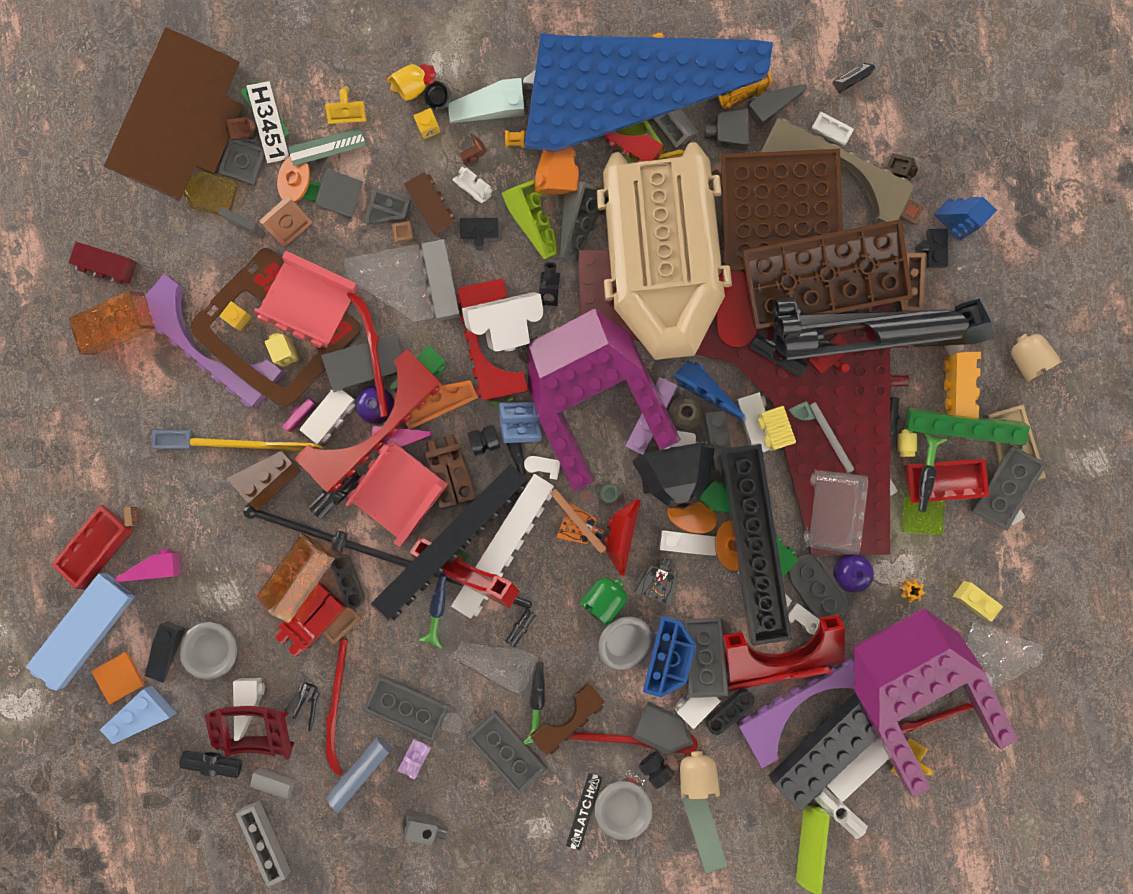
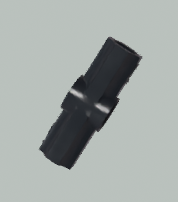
[749,333,809,378]
[309,472,360,519]
[179,750,242,778]

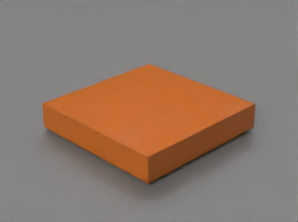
[91,651,146,705]

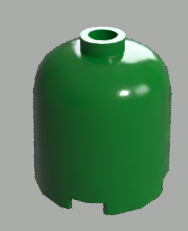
[578,578,627,626]

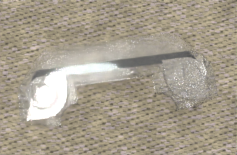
[803,469,868,555]

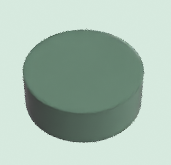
[600,484,619,503]

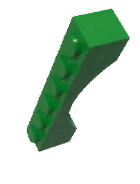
[904,407,1030,445]
[699,480,799,577]

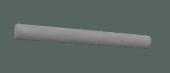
[809,402,854,473]

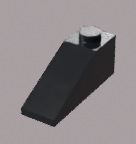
[145,621,186,683]

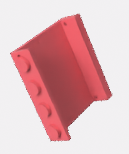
[254,251,357,348]
[345,442,448,547]

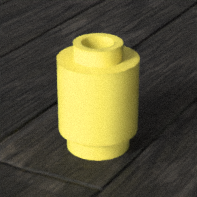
[897,430,917,457]

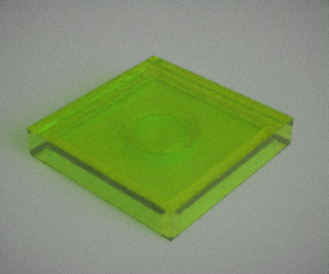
[902,494,945,535]

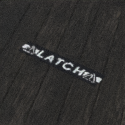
[566,773,603,850]

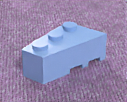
[100,685,178,744]

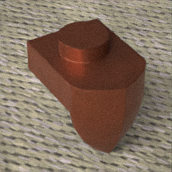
[226,116,256,141]
[459,133,487,165]

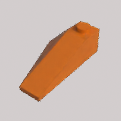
[535,146,579,196]

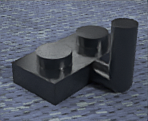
[460,218,499,251]
[914,229,948,268]

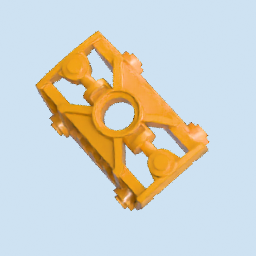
[717,71,772,110]

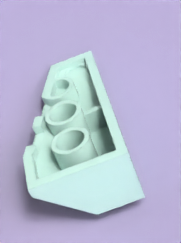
[448,78,525,123]

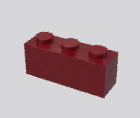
[68,241,137,285]

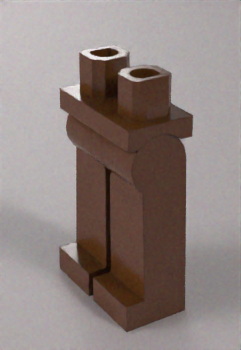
[425,434,477,509]

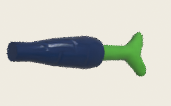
[419,573,447,648]

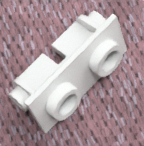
[452,167,493,204]

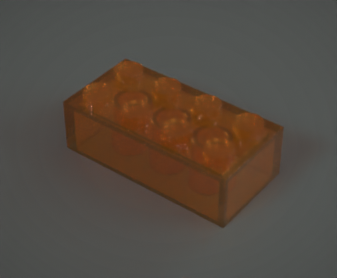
[68,291,155,355]
[256,533,335,623]

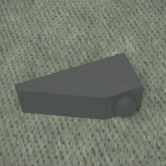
[747,84,807,128]

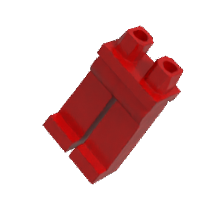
[275,582,348,656]

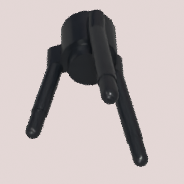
[284,682,320,731]

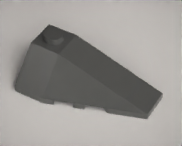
[560,181,609,261]

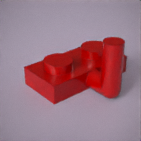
[808,334,850,374]

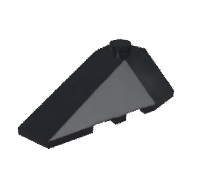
[913,298,994,347]

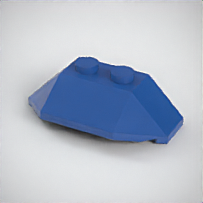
[643,616,696,698]

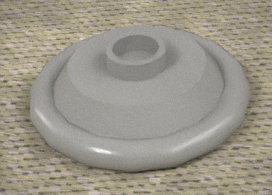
[598,616,652,670]
[179,622,238,680]
[595,781,653,840]

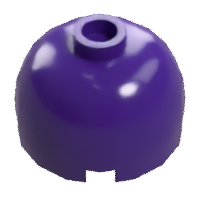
[356,386,394,424]
[834,555,874,593]

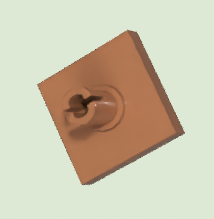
[259,196,313,247]

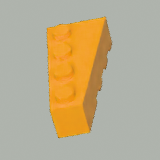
[943,352,981,419]

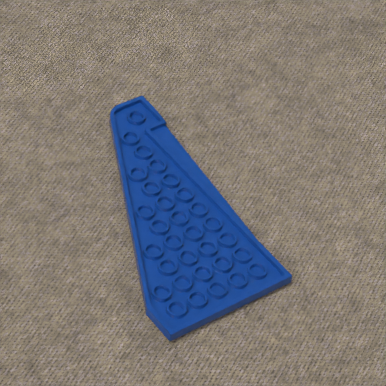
[525,33,773,152]

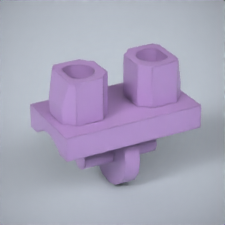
[397,738,431,780]

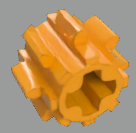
[899,579,926,603]

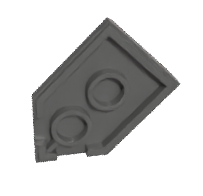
[633,702,693,754]

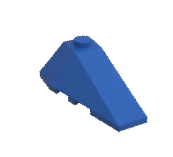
[674,361,746,422]

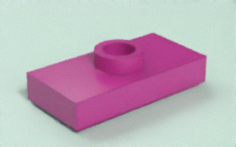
[282,398,317,432]

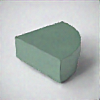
[789,401,815,420]

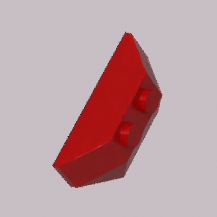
[603,499,641,576]

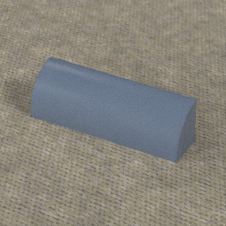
[326,736,392,813]

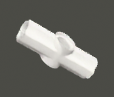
[814,787,868,839]

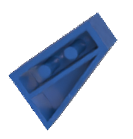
[934,197,997,240]

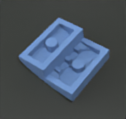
[499,402,542,443]

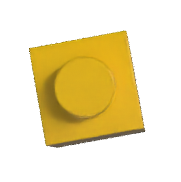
[413,108,441,140]
[219,301,252,331]

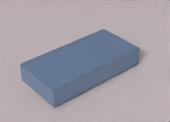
[152,430,192,449]

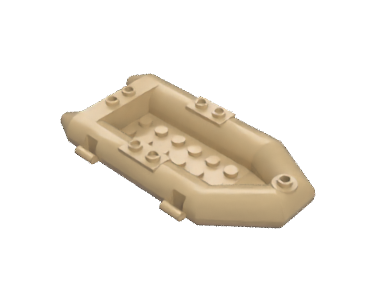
[597,142,732,360]

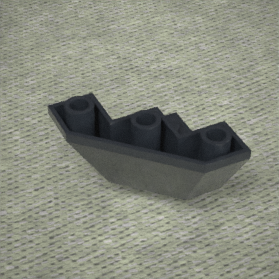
[633,442,715,510]

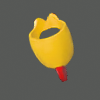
[386,64,437,101]

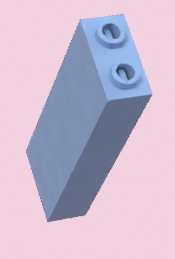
[26,573,136,691]

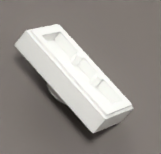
[811,111,854,147]

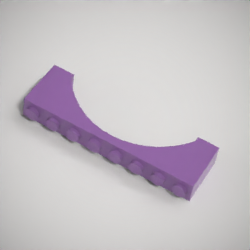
[134,273,286,408]
[736,657,855,768]

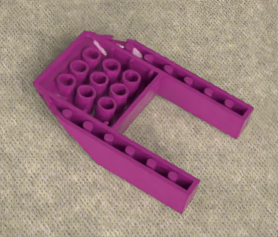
[528,308,681,491]
[854,608,1018,798]

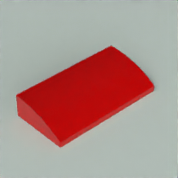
[904,459,989,503]
[51,505,133,590]

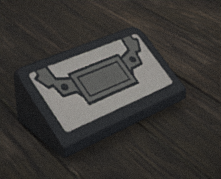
[832,63,875,93]

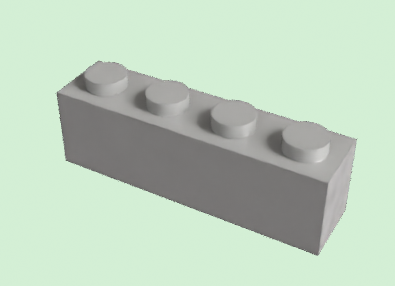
[419,239,460,321]
[236,800,291,887]

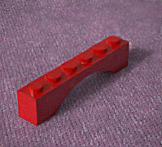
[598,132,665,162]
[410,537,520,609]

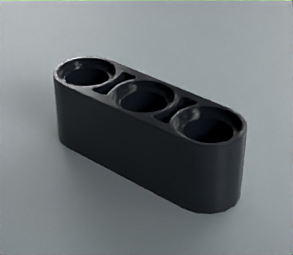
[331,554,365,609]
[706,688,755,735]

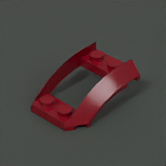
[205,706,295,760]

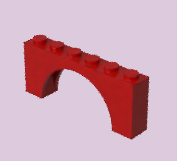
[456,278,528,402]
[723,615,845,683]

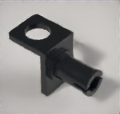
[539,262,560,306]

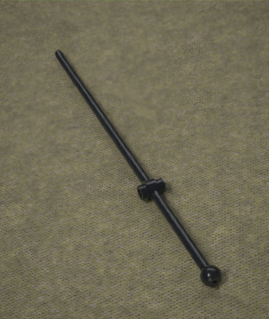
[243,504,532,608]

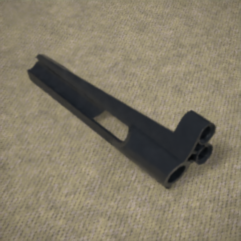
[773,297,969,360]

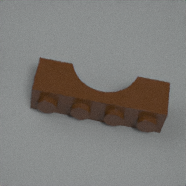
[530,683,605,756]

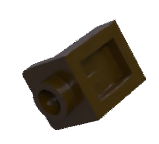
[886,153,918,181]

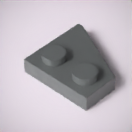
[363,188,412,224]

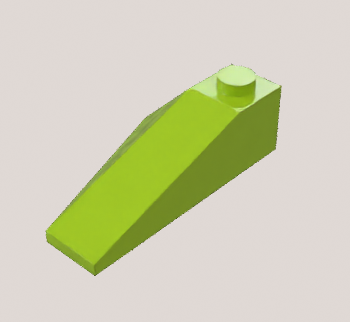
[502,179,558,259]

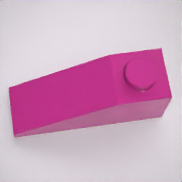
[372,426,433,454]
[115,549,180,582]

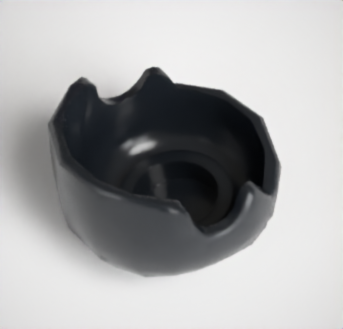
[423,81,452,111]

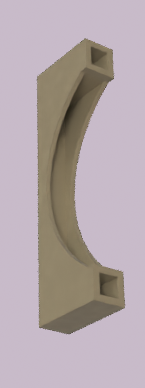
[760,118,915,224]

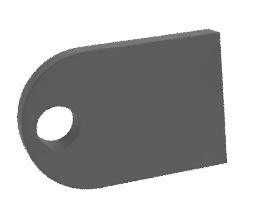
[218,126,265,186]

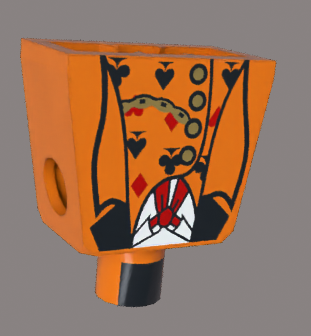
[556,503,605,544]

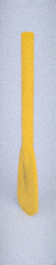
[190,438,323,452]

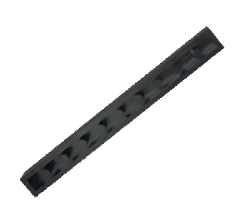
[371,464,527,622]

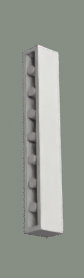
[451,474,554,619]

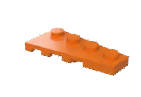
[392,380,478,429]

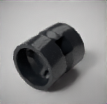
[468,425,501,456]
[638,751,675,789]

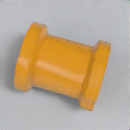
[505,130,525,148]

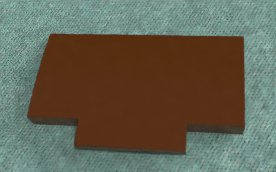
[104,27,243,202]
[742,219,913,335]

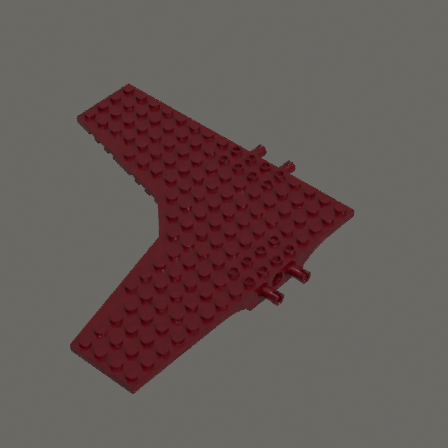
[579,248,909,555]

